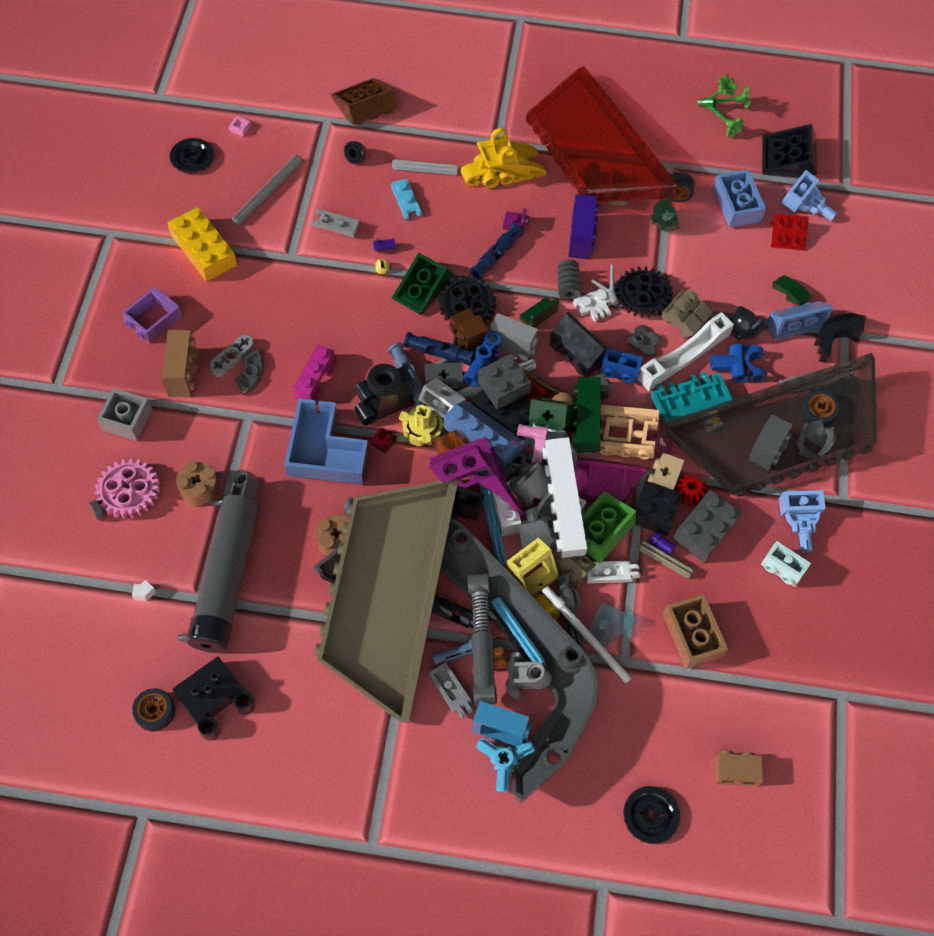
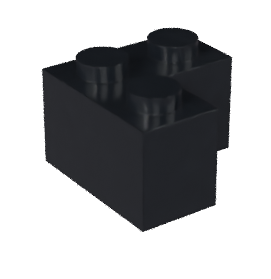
[451,487,485,522]

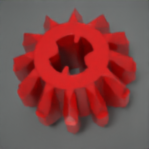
[674,473,708,506]

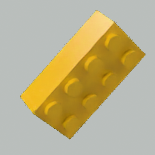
[167,207,237,282]

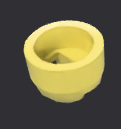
[375,259,390,274]

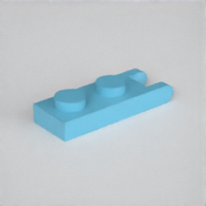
[391,179,422,220]

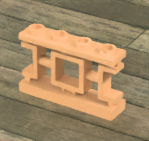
[587,405,659,459]

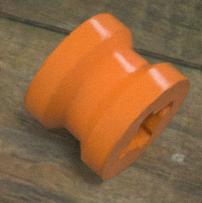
[493,648,508,671]

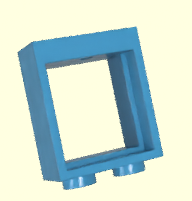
[472,701,531,747]

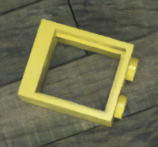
[507,538,559,597]

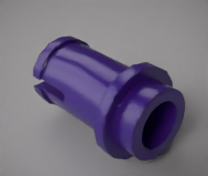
[373,238,395,253]
[650,532,676,554]

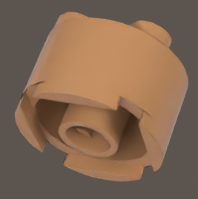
[176,461,219,507]
[316,515,349,557]

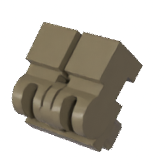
[661,290,713,338]

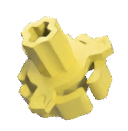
[399,404,444,446]

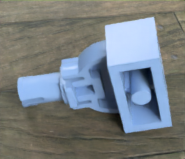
[781,170,837,221]
[779,490,825,553]

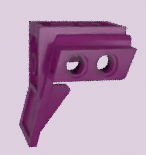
[429,437,526,516]

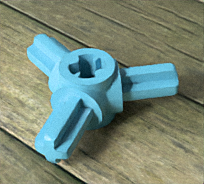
[476,738,535,793]

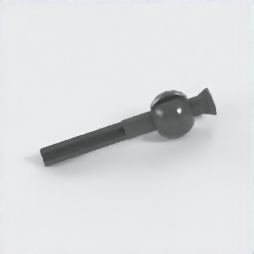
[555,574,585,660]

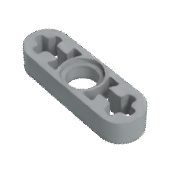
[210,335,254,377]

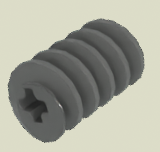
[557,259,581,300]

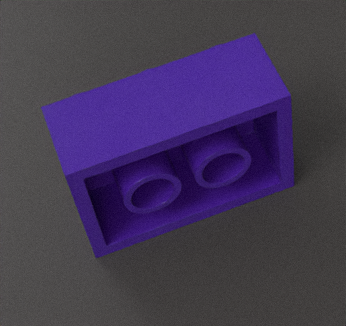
[568,194,599,260]

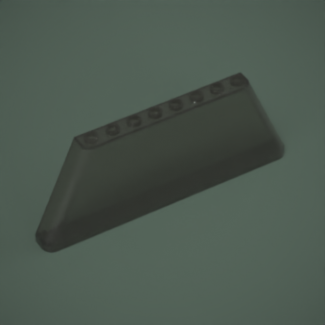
[661,353,877,497]

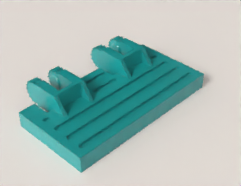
[651,372,734,426]

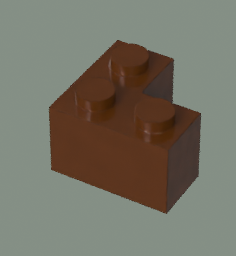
[449,308,488,351]

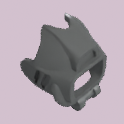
[796,420,835,461]

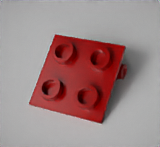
[771,213,809,251]

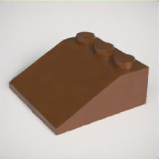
[331,78,398,125]

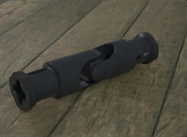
[431,594,491,628]

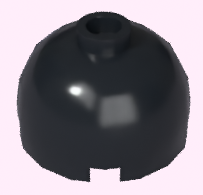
[729,306,766,340]

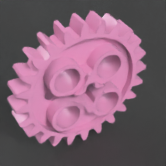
[95,458,160,519]

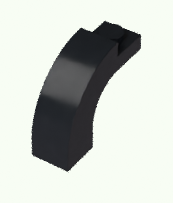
[814,313,865,363]

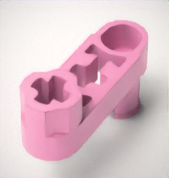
[517,424,548,468]

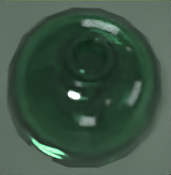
[650,196,680,232]

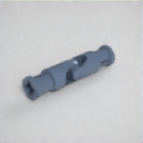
[388,343,426,407]

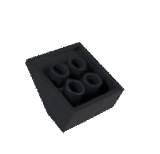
[762,124,817,178]

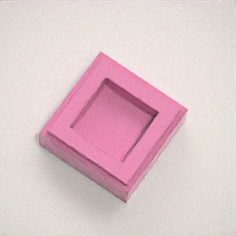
[229,116,252,136]

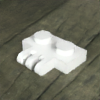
[573,288,612,322]

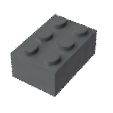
[673,490,742,563]

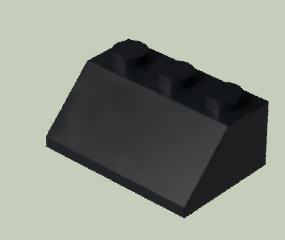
[549,312,607,377]

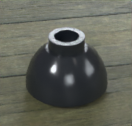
[344,141,366,165]

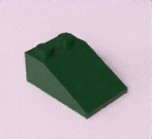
[392,252,453,315]

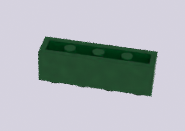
[573,377,601,453]

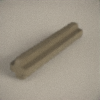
[639,541,694,579]

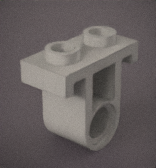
[505,652,551,699]

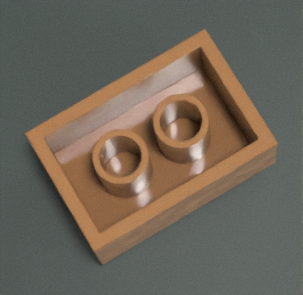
[161,330,199,397]
[663,594,728,669]

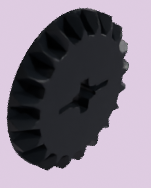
[169,138,214,174]
[623,786,680,844]

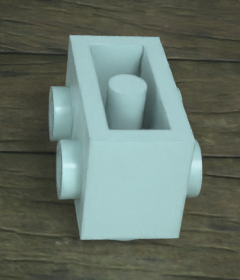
[761,541,811,587]

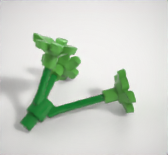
[698,74,751,138]

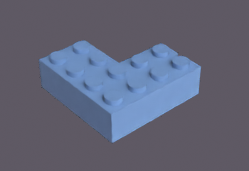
[284,398,369,485]

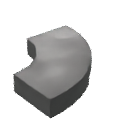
[235,349,263,396]

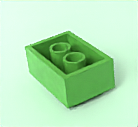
[582,491,636,563]

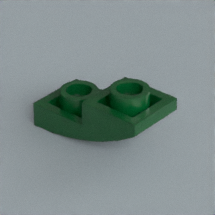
[772,275,812,306]

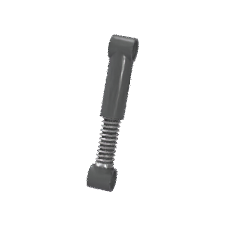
[467,573,497,706]

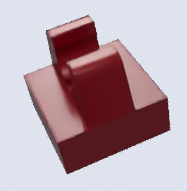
[371,427,397,453]

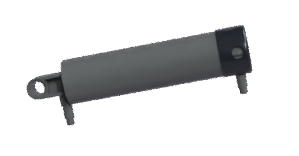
[177,470,259,653]

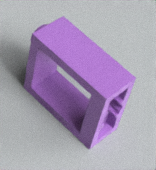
[122,287,182,343]

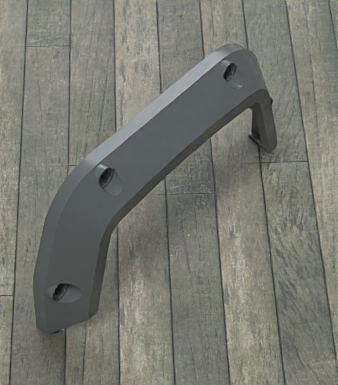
[314,518,598,804]

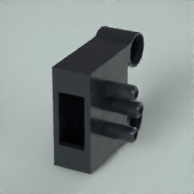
[354,366,414,426]
[172,656,255,741]

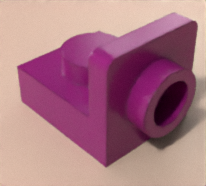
[503,208,529,230]

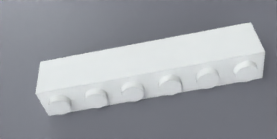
[542,437,587,558]

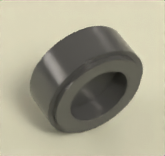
[89,500,104,520]

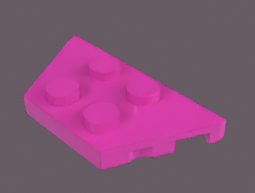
[574,459,646,503]

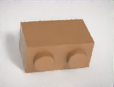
[714,751,763,787]

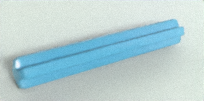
[491,597,545,664]

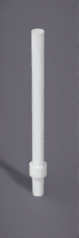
[542,586,631,683]

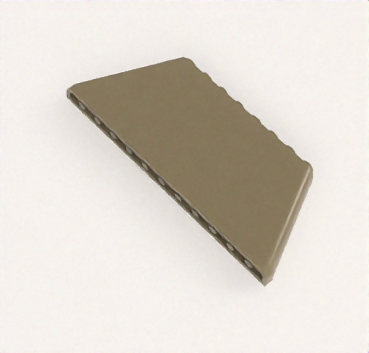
[314,480,458,723]

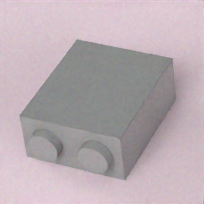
[489,313,539,361]

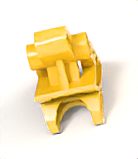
[461,128,547,189]

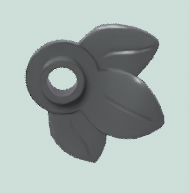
[628,325,662,355]

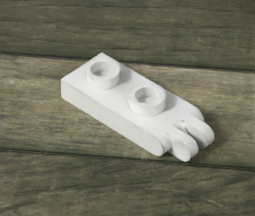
[586,561,640,584]

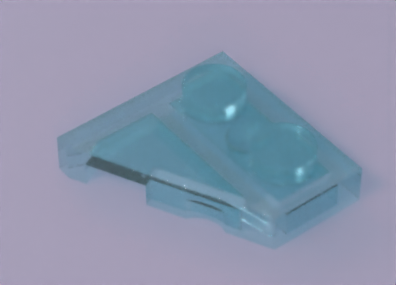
[585,603,638,648]

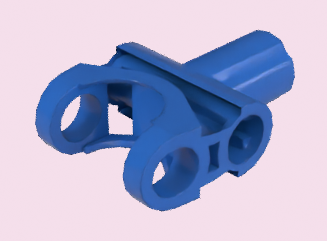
[463,332,502,387]
[710,344,766,383]

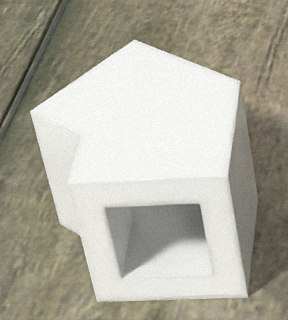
[132,580,156,601]

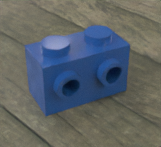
[600,348,643,384]

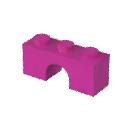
[293,344,336,400]

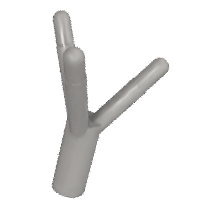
[592,264,619,306]

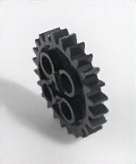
[615,266,673,318]
[438,275,496,325]

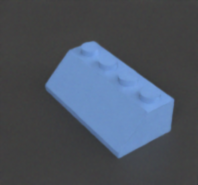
[444,402,527,470]

